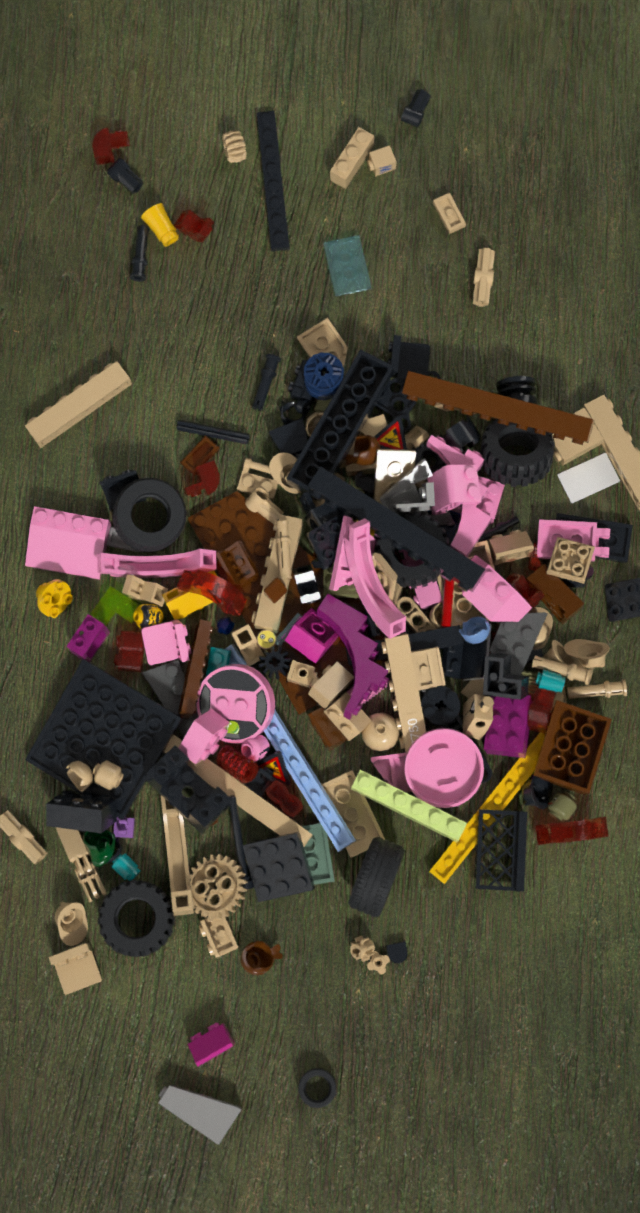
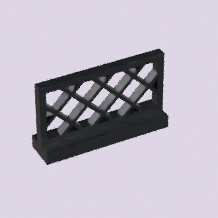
[475,809,527,892]

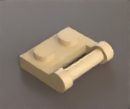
[237,458,278,501]

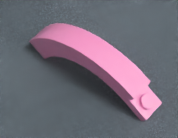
[345,519,406,639]
[97,549,216,578]

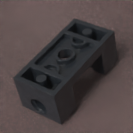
[145,745,232,834]

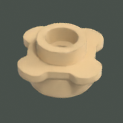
[367,951,390,974]

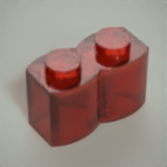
[114,630,145,673]
[266,780,304,819]

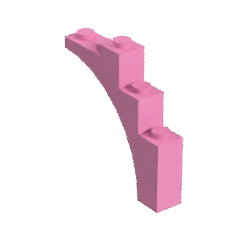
[427,435,492,557]

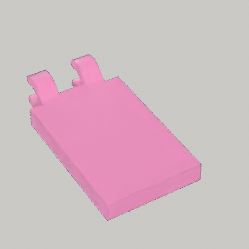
[537,520,610,562]

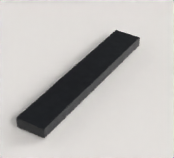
[345,625,464,666]

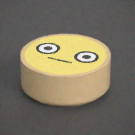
[257,630,277,650]

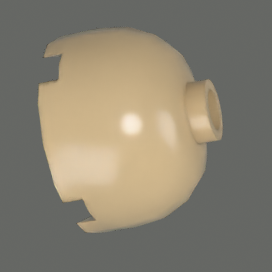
[362,712,400,751]

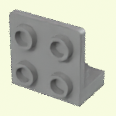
[392,482,435,512]

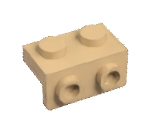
[199,914,239,958]

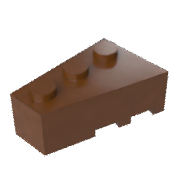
[525,564,585,625]

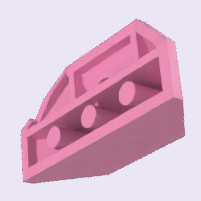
[462,555,532,622]

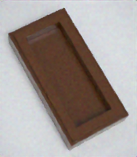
[180,436,220,476]

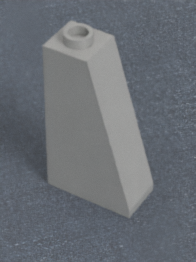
[158,1084,242,1145]

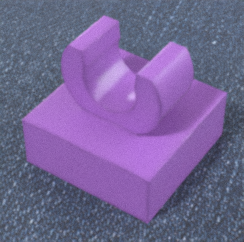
[114,817,135,838]

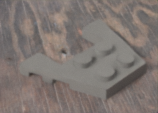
[380,459,455,526]

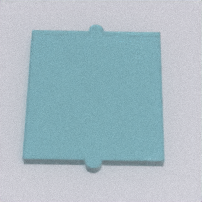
[275,613,302,646]

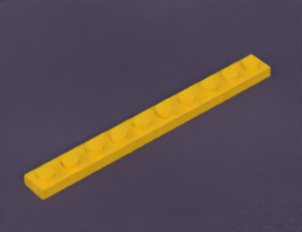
[429,720,550,884]

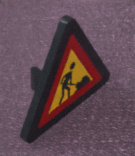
[374,416,407,450]
[251,751,291,785]

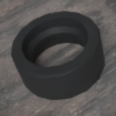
[298,1068,336,1108]

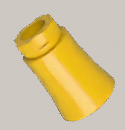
[141,203,179,247]

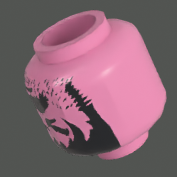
[241,735,270,762]

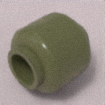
[548,792,577,822]

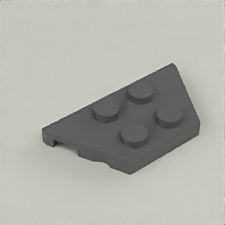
[489,612,548,675]

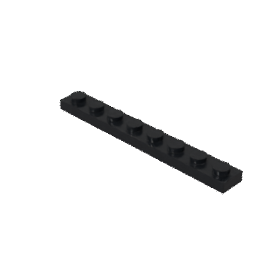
[257,110,290,252]

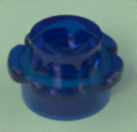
[217,617,234,635]

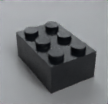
[46,790,117,833]

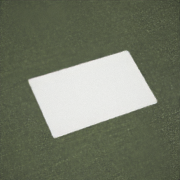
[557,453,620,503]

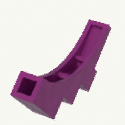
[316,594,389,720]

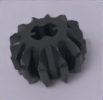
[259,647,292,680]

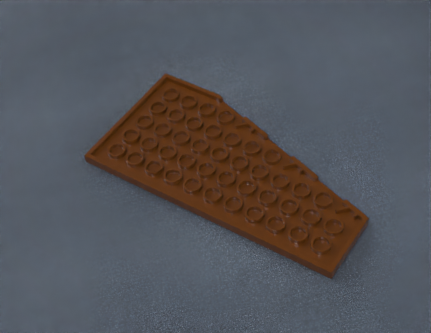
[187,491,388,715]

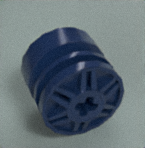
[304,352,344,400]

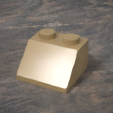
[488,530,534,565]

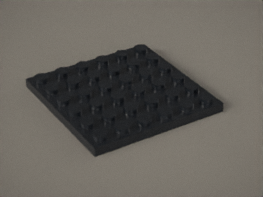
[25,659,183,820]

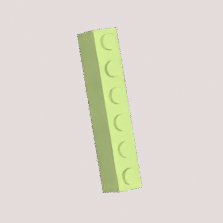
[351,770,467,842]

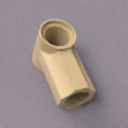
[245,487,284,524]

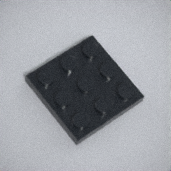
[243,831,315,902]

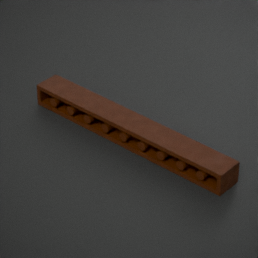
[402,371,594,445]

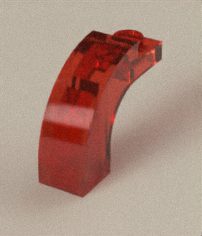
[177,570,247,616]
[535,817,609,845]

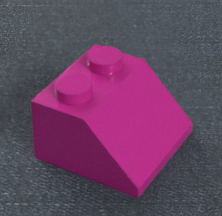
[285,608,339,664]
[188,1022,235,1067]

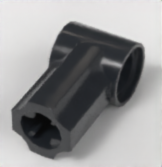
[401,89,431,128]
[106,158,144,194]

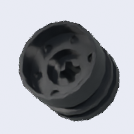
[496,376,538,405]

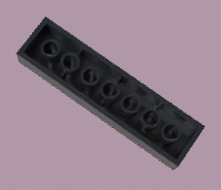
[286,349,394,502]

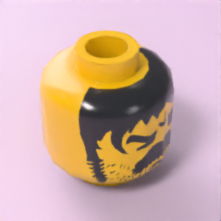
[133,604,163,629]

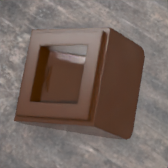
[264,577,287,604]

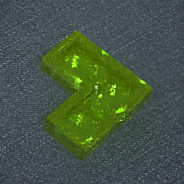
[90,586,139,626]

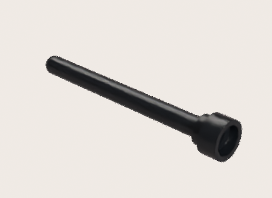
[229,795,254,890]

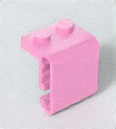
[427,465,482,515]

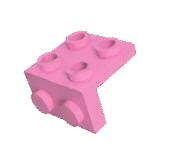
[141,619,191,665]

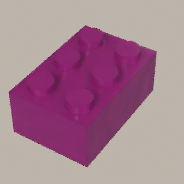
[484,696,533,758]

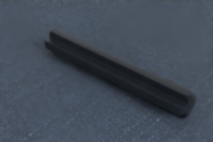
[176,420,250,445]

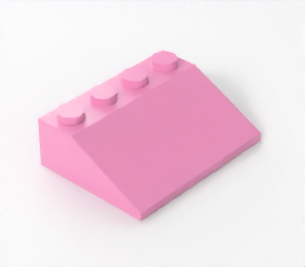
[25,506,112,580]

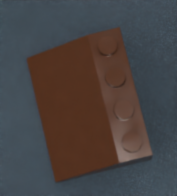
[533,700,612,795]

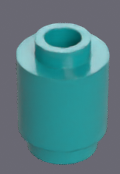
[535,669,566,693]
[112,853,141,881]

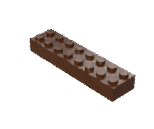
[177,619,213,719]

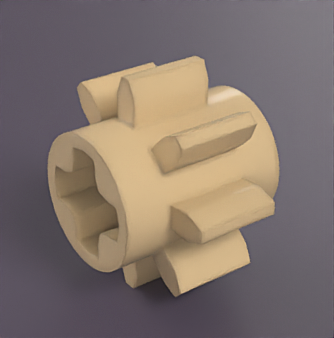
[350,936,375,962]

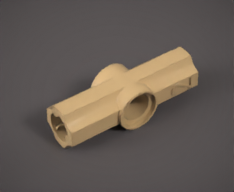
[473,248,495,307]
[0,810,48,865]

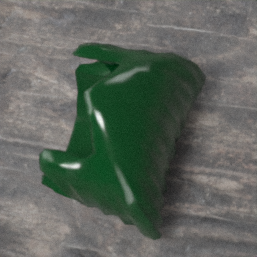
[83,830,115,866]

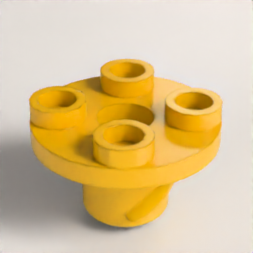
[36,579,73,618]

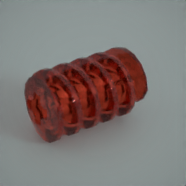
[216,745,258,783]

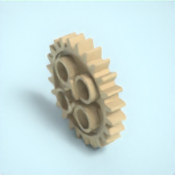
[189,854,247,920]

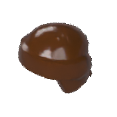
[345,435,381,466]
[240,940,283,976]

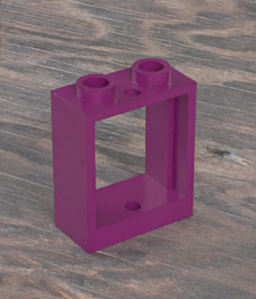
[66,614,110,662]

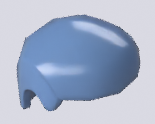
[459,616,490,644]

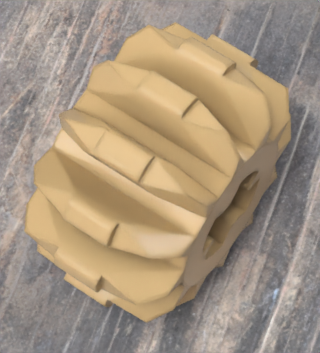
[222,131,247,163]

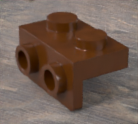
[216,541,259,586]

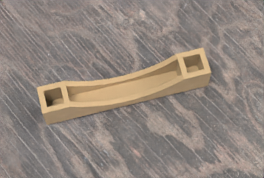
[161,796,194,916]

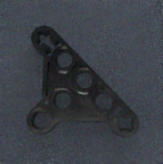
[375,371,441,433]

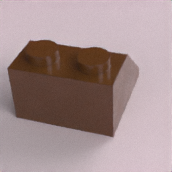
[308,706,348,752]

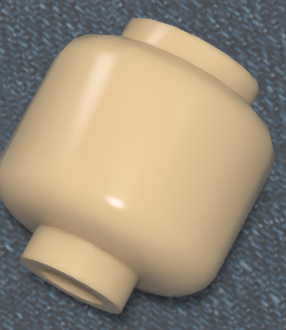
[93,760,123,790]

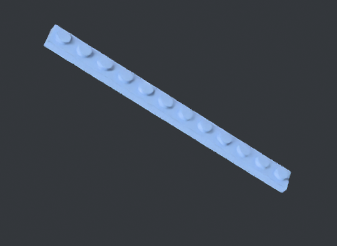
[225,644,356,852]

